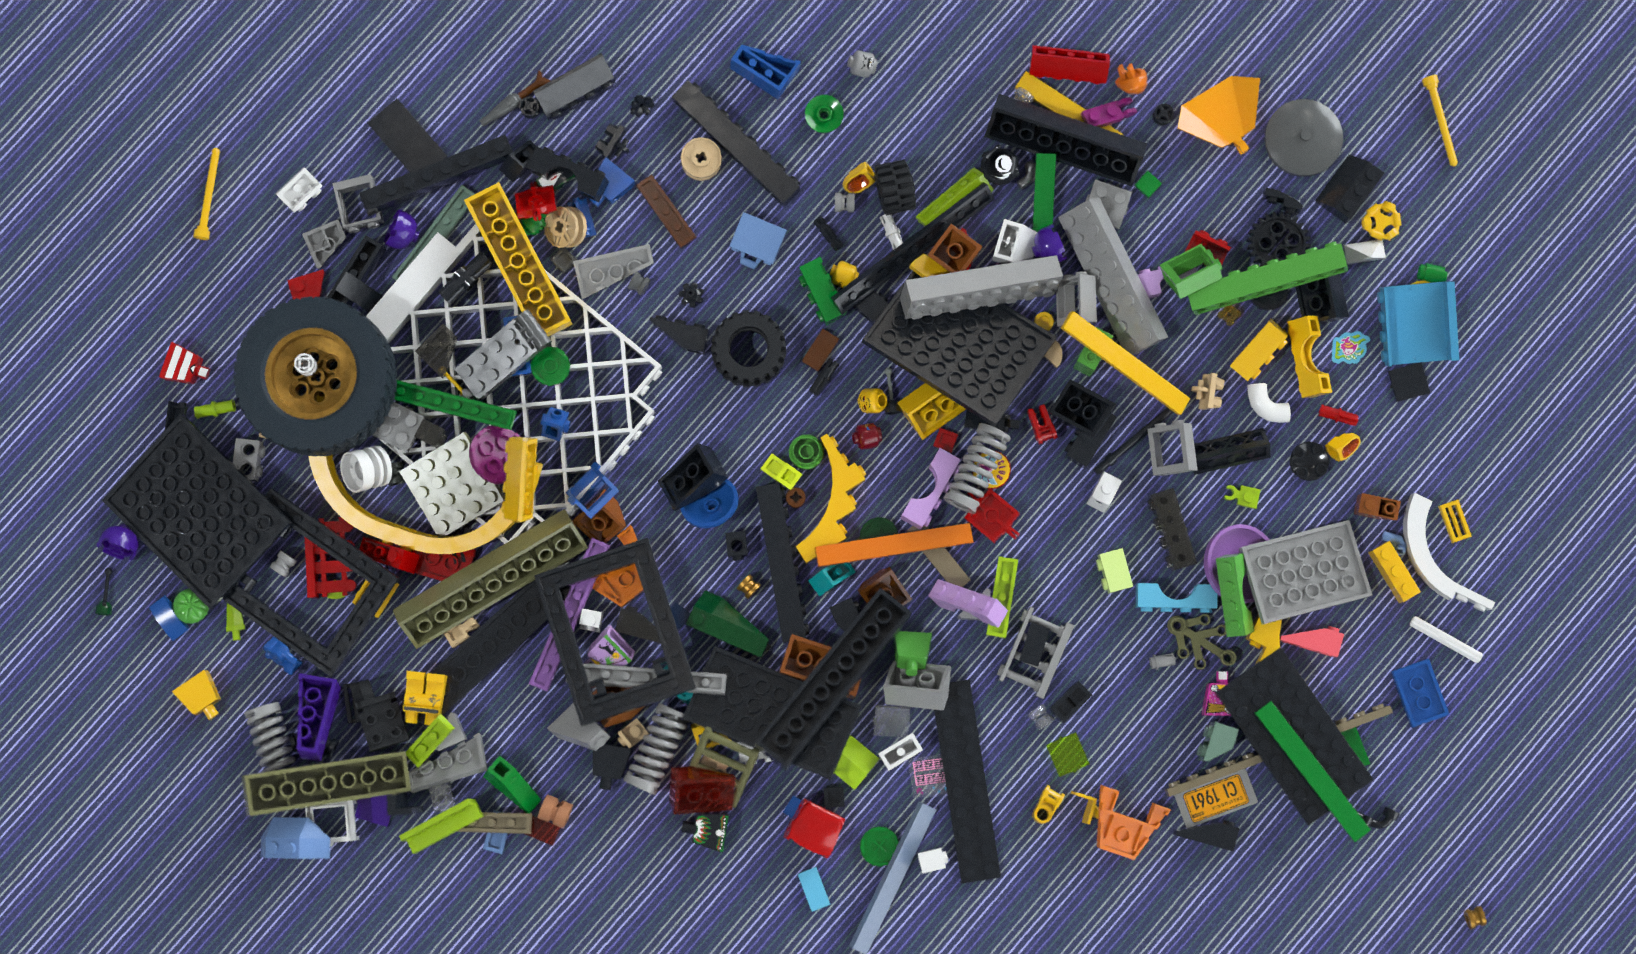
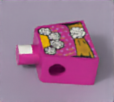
[1202,672,1230,716]

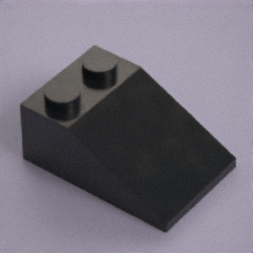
[1049,379,1117,438]
[658,443,728,511]

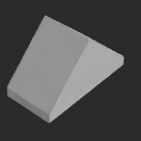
[436,712,467,751]

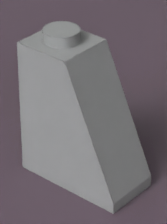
[548,703,610,751]

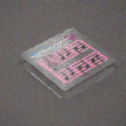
[908,754,947,798]

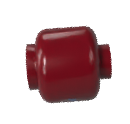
[852,423,882,450]

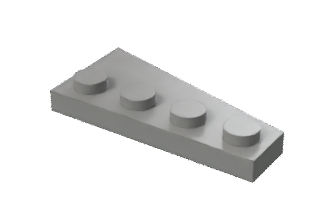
[573,244,654,299]
[409,733,487,793]

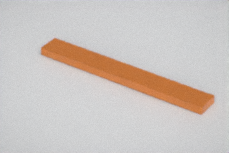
[815,523,974,567]

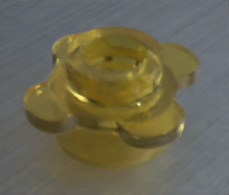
[1217,305,1241,326]

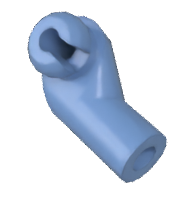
[1381,531,1407,556]

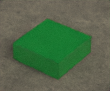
[1134,171,1162,199]

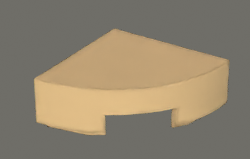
[1044,340,1062,368]

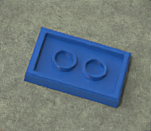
[1391,658,1450,728]

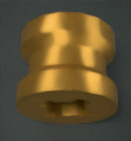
[736,574,761,599]
[1464,906,1487,930]

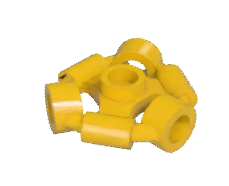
[1361,201,1401,241]

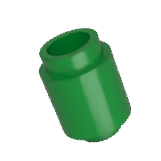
[1417,263,1448,283]

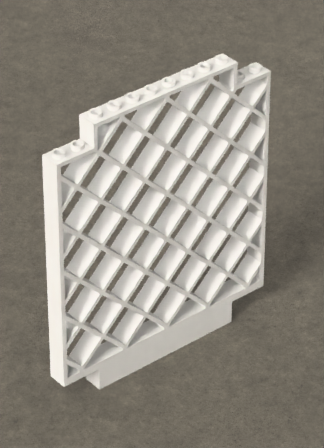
[334,224,662,544]

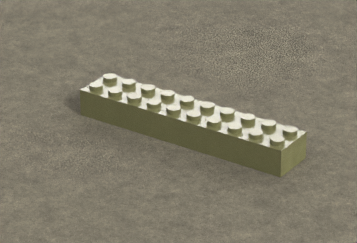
[393,509,588,649]

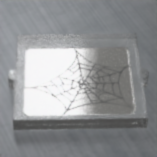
[872,705,911,737]

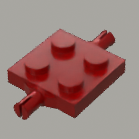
[515,181,557,221]
[964,488,1020,544]

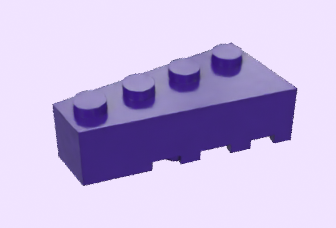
[297,673,341,762]

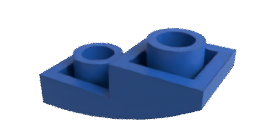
[149,595,189,641]

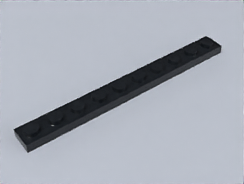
[831,182,995,314]

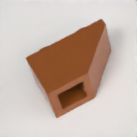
[1354,493,1401,521]

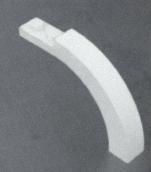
[1403,493,1495,612]

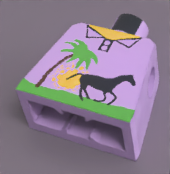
[585,625,635,666]

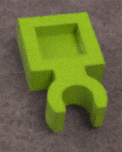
[1224,485,1261,509]

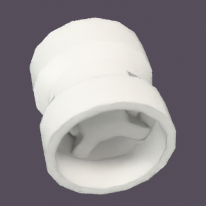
[294,353,318,376]

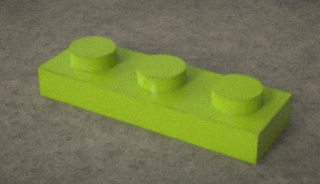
[406,714,455,768]

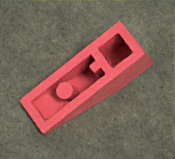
[1280,626,1344,658]

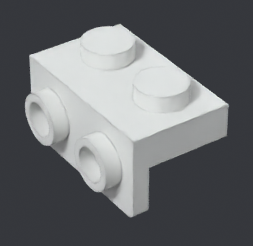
[276,167,322,213]

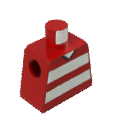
[159,342,210,384]

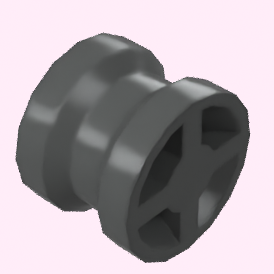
[628,272,651,296]

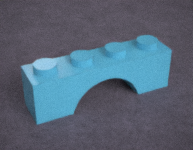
[1136,583,1217,613]

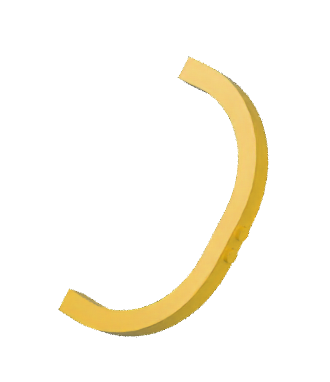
[309,394,543,554]

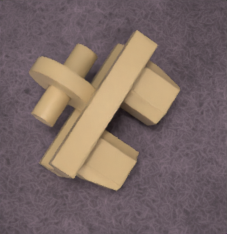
[1191,373,1225,410]

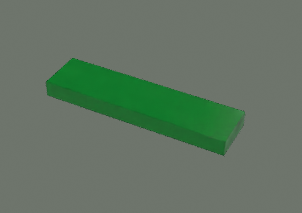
[1032,153,1056,232]

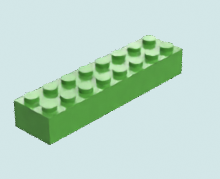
[1188,242,1348,316]

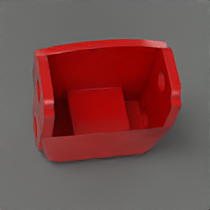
[783,798,845,859]

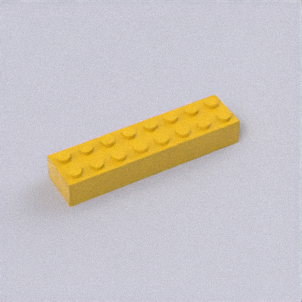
[464,182,573,336]

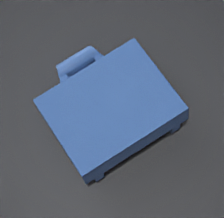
[729,212,787,269]

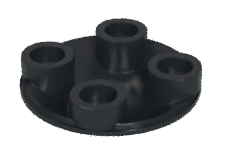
[1290,442,1329,481]

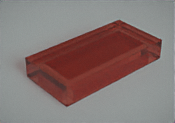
[524,812,561,846]

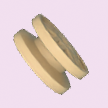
[681,137,722,181]
[544,206,587,248]

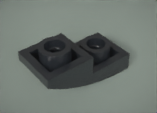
[1262,187,1303,215]

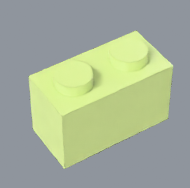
[1096,548,1133,594]

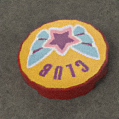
[972,451,1011,489]

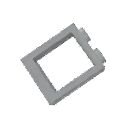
[333,174,384,233]
[1056,272,1097,327]
[1148,420,1197,476]

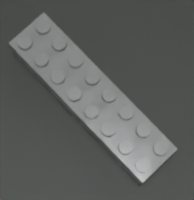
[1058,198,1168,355]
[900,255,1063,319]

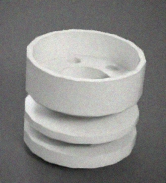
[340,445,392,493]

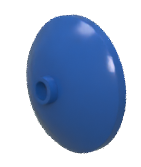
[681,479,739,528]

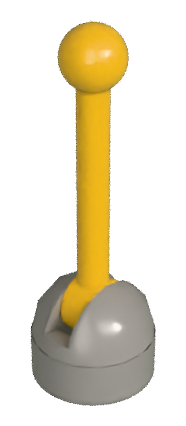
[439,366,476,400]

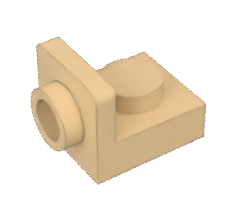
[617,718,649,749]

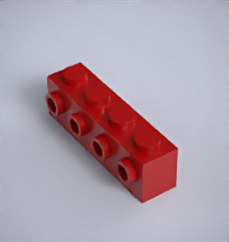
[1029,45,1110,84]

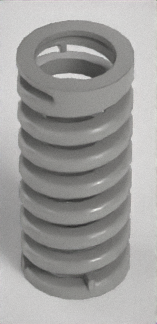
[943,423,1011,514]
[244,702,297,772]
[623,703,689,795]

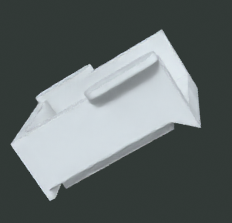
[305,799,359,847]

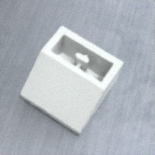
[992,219,1037,264]

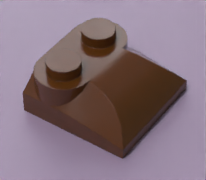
[858,567,912,606]

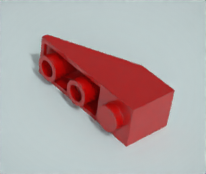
[359,537,420,574]

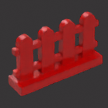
[305,517,357,599]

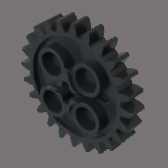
[1246,212,1311,267]

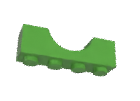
[1216,553,1254,637]

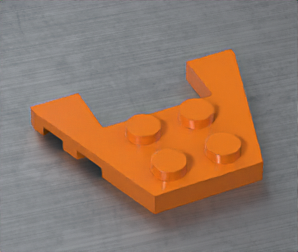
[592,525,644,608]
[1097,785,1171,860]

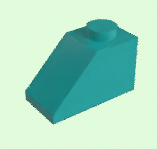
[808,563,856,597]

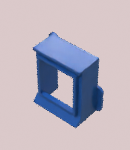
[566,462,619,519]

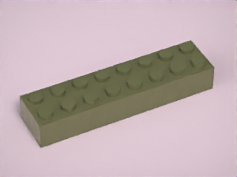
[241,751,411,816]

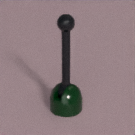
[95,568,113,616]

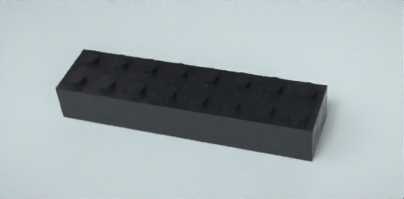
[984,94,1147,187]

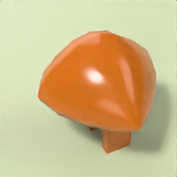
[1115,64,1147,95]

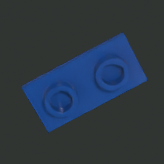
[567,197,597,238]

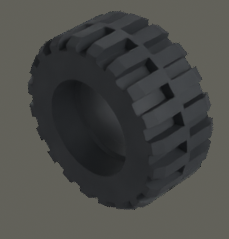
[711,310,786,388]

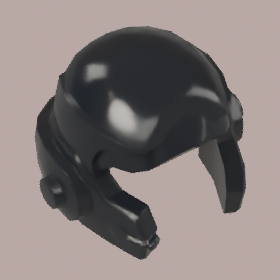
[981,144,1020,185]

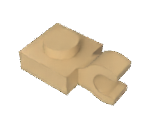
[443,617,480,648]

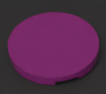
[469,425,521,484]

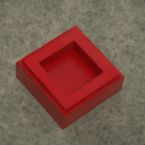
[933,428,958,453]

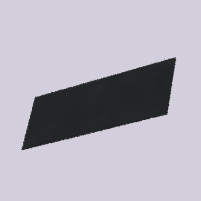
[335,271,383,312]

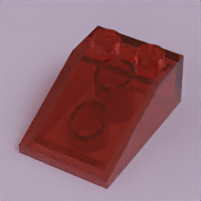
[669,766,735,814]

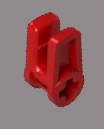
[1027,404,1058,445]

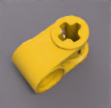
[1032,784,1065,824]

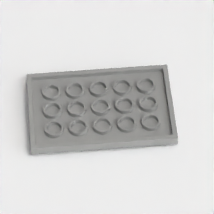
[1239,520,1373,625]

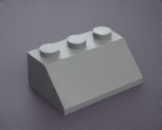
[883,660,951,710]

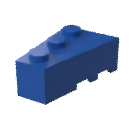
[730,45,801,99]

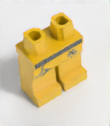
[403,671,448,725]

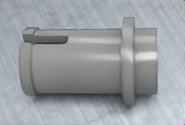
[1149,652,1176,670]

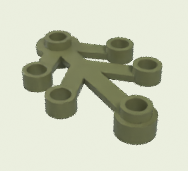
[1167,614,1236,670]

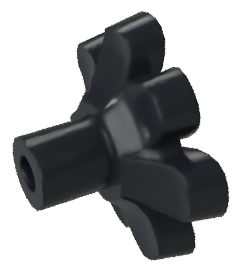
[630,95,655,117]
[679,282,704,308]

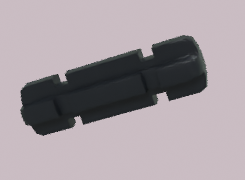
[814,216,843,251]

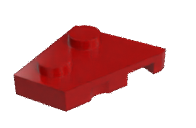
[287,270,325,300]

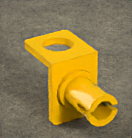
[1071,791,1099,824]

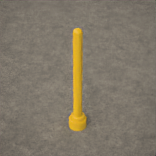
[1422,75,1457,166]
[193,148,220,240]

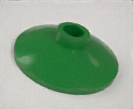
[805,95,844,133]

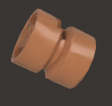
[538,794,573,829]

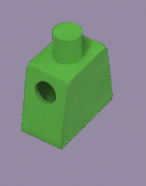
[893,631,932,676]

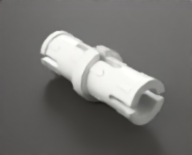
[880,214,903,250]

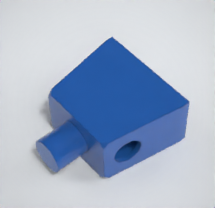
[589,158,636,207]

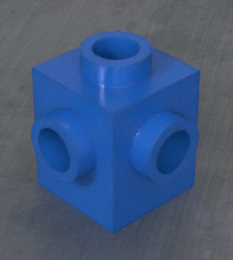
[540,407,571,441]

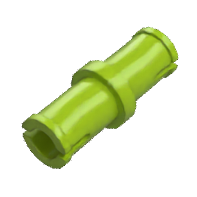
[194,399,236,419]

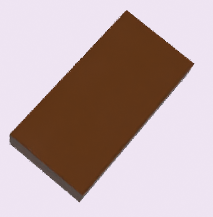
[802,329,839,372]

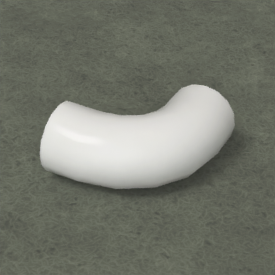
[1247,383,1291,423]

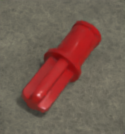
[1318,404,1359,426]

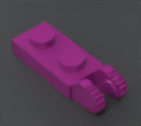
[1081,97,1137,128]

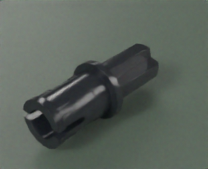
[809,358,839,396]

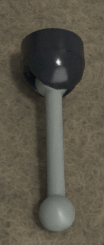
[884,367,901,415]

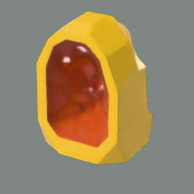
[843,162,876,193]
[1325,433,1361,462]

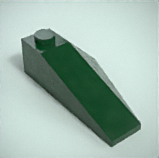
[686,590,769,657]

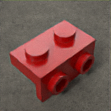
[1184,230,1231,265]

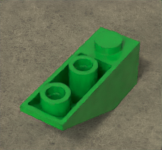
[483,756,541,813]

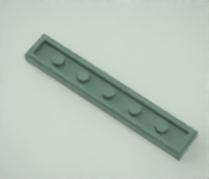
[392,184,475,281]

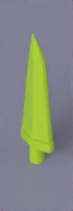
[226,603,246,641]

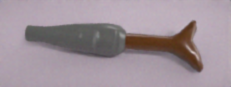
[479,70,550,127]

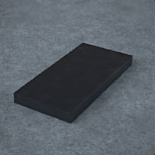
[368,99,448,172]

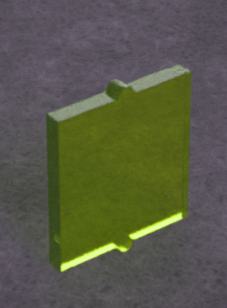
[1046,732,1089,777]

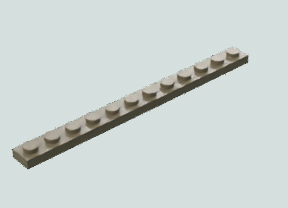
[1164,703,1393,797]

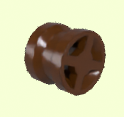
[786,487,806,508]

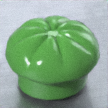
[789,434,824,470]
[173,588,209,624]

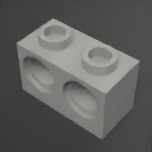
[233,438,265,482]

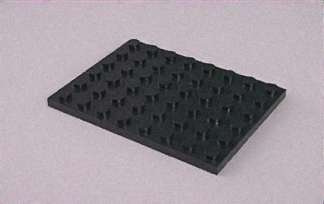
[862,271,1057,427]
[102,414,292,609]

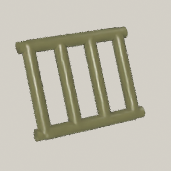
[682,727,760,808]

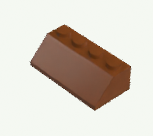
[779,634,861,699]

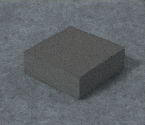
[550,247,577,274]

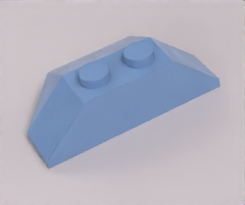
[261,817,330,859]

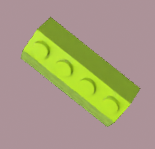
[834,735,879,790]

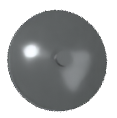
[1264,99,1343,177]

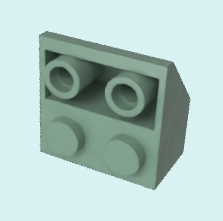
[1197,722,1239,762]

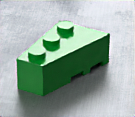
[798,257,847,325]

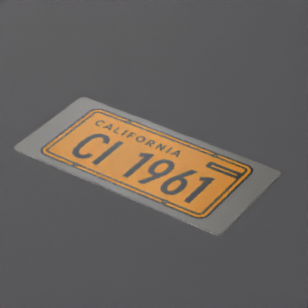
[1174,769,1258,828]

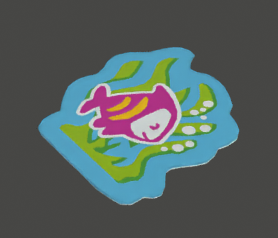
[1332,331,1370,364]

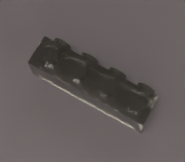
[1147,488,1197,571]

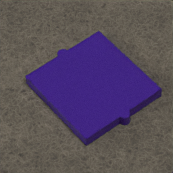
[355,794,391,827]

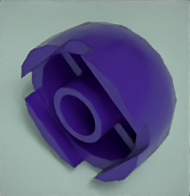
[384,209,419,249]
[1032,224,1067,263]
[97,524,139,560]

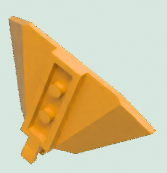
[1177,76,1260,155]

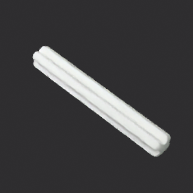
[1410,616,1483,663]

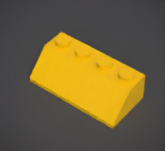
[897,383,966,440]
[502,437,537,522]

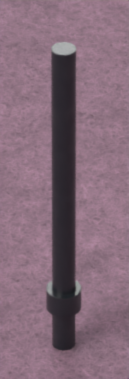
[1093,407,1173,475]

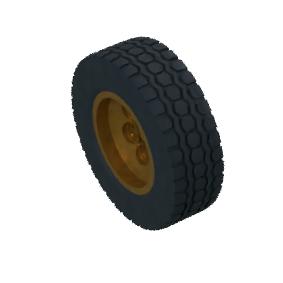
[234,297,397,456]

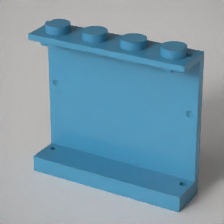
[1377,281,1459,366]

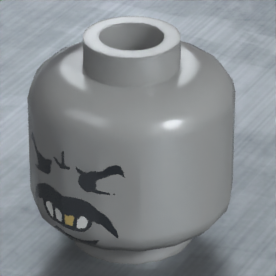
[847,50,877,78]

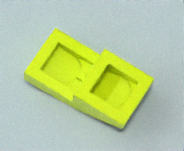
[760,454,803,490]

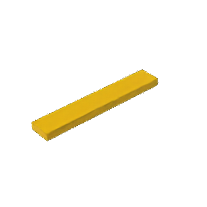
[1015,71,1123,135]

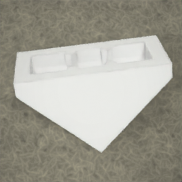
[1343,239,1386,264]

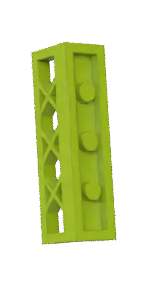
[915,168,993,227]
[986,556,1018,639]
[399,798,484,854]

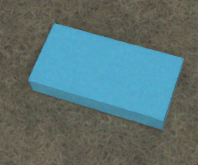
[798,867,830,912]

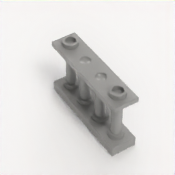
[997,607,1074,699]

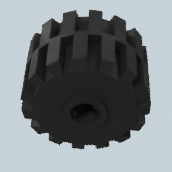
[874,159,916,216]

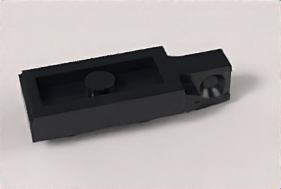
[964,410,1020,433]

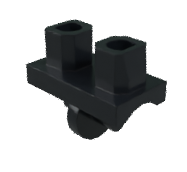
[595,124,630,159]

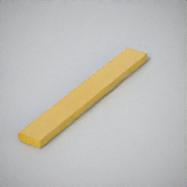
[1061,311,1190,415]

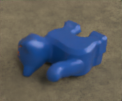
[263,637,303,675]

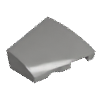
[302,219,346,269]

